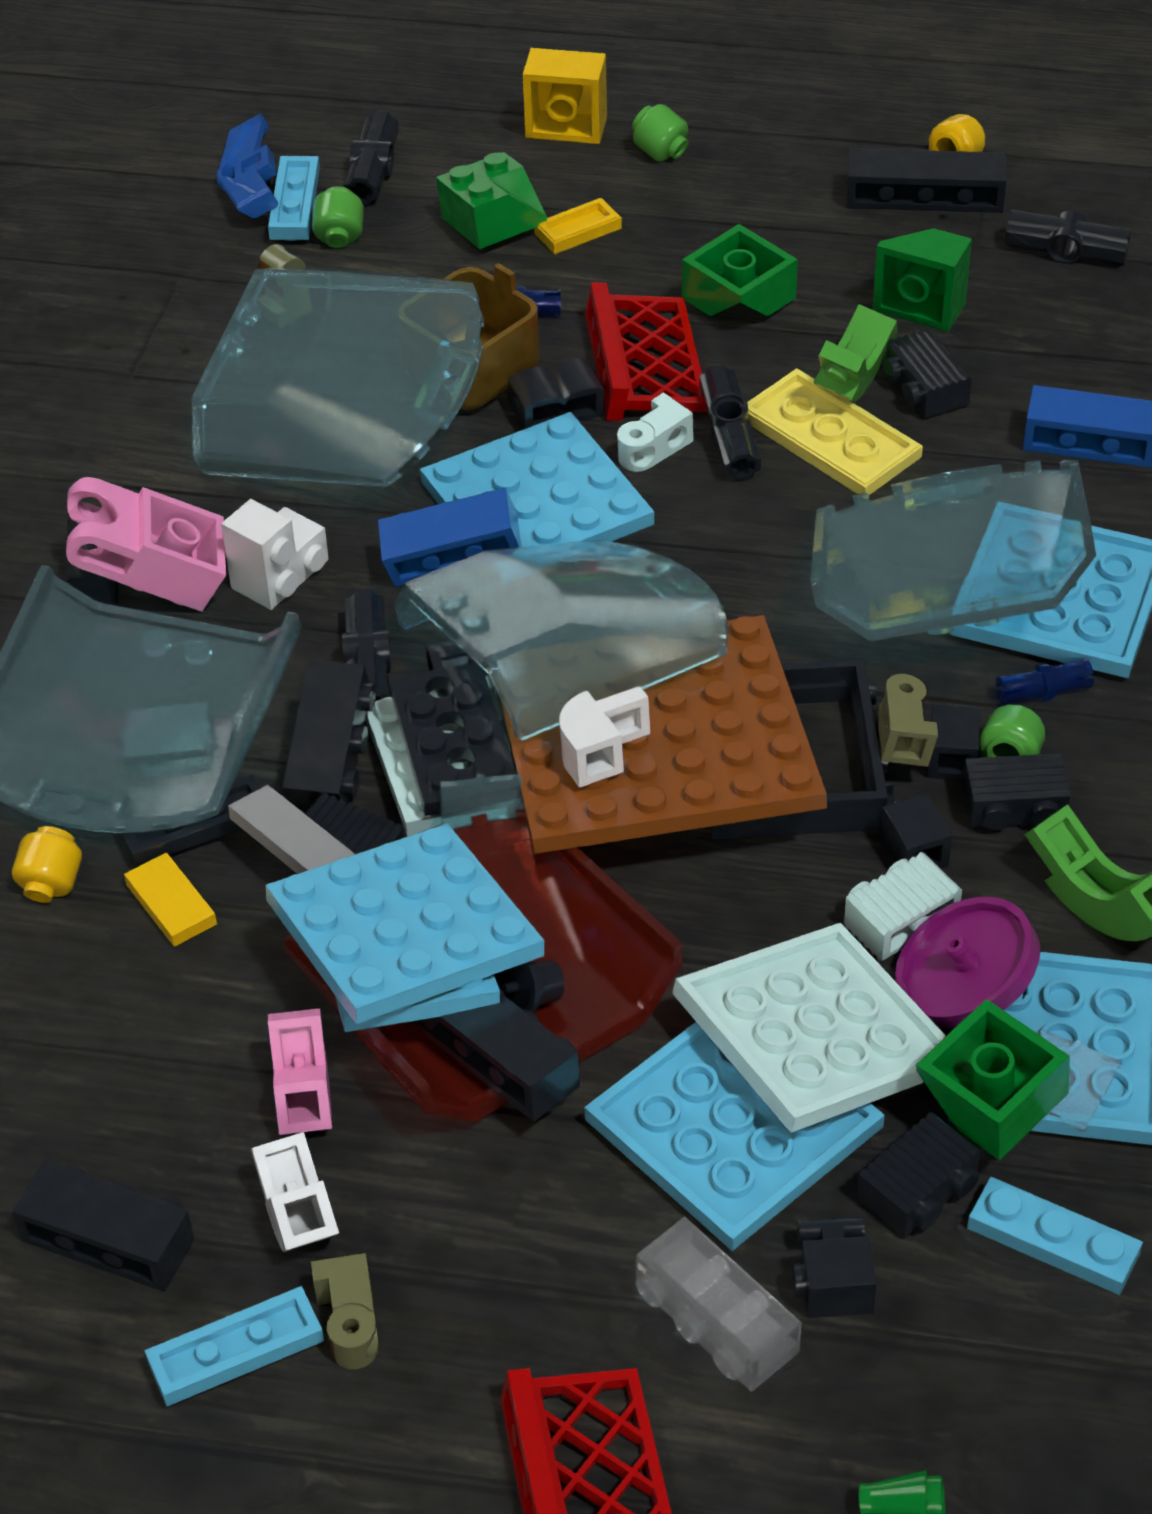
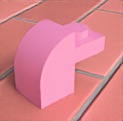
[268,1008,332,1135]

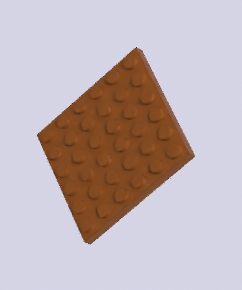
[491,615,827,854]

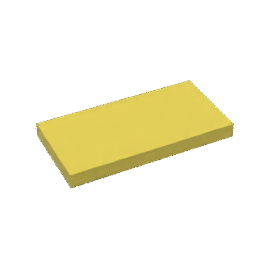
[747,368,923,499]

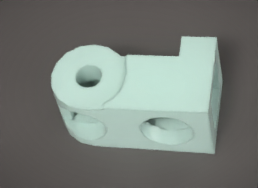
[617,393,693,472]

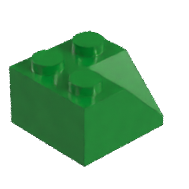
[436,152,547,249]
[682,224,798,316]
[872,228,972,332]
[916,999,1070,1161]

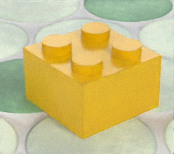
[523,48,607,144]

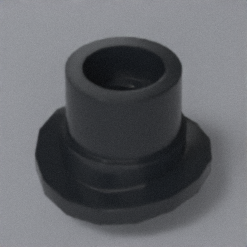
[496,959,565,1014]

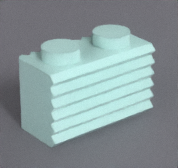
[844,852,962,961]

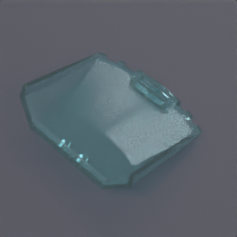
[192,267,484,487]
[810,460,1096,641]
[394,540,729,740]
[0,565,302,833]

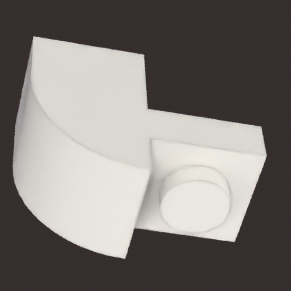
[559,686,650,788]
[251,1132,339,1252]

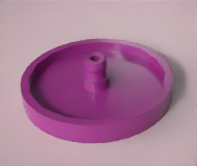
[895,897,1040,1029]

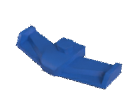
[216,114,278,218]

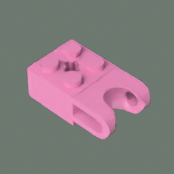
[66,477,226,611]

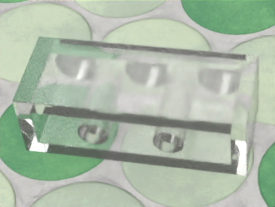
[636,1216,802,1392]

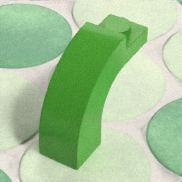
[814,304,898,402]
[1024,805,1152,941]

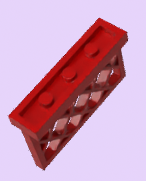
[585,282,707,421]
[500,1368,672,1514]

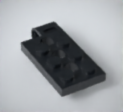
[388,637,520,816]

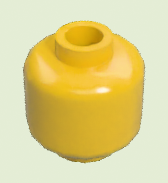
[929,114,985,152]
[12,826,82,903]

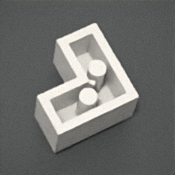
[221,499,329,610]

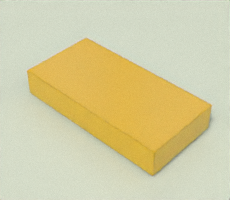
[534,198,622,254]
[124,852,217,947]

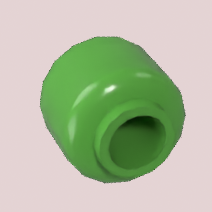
[631,104,689,162]
[312,186,364,248]
[979,704,1045,757]

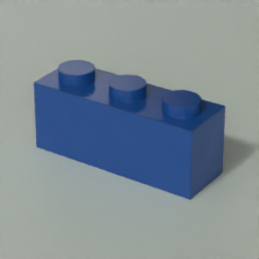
[1023,385,1152,468]
[378,487,523,587]

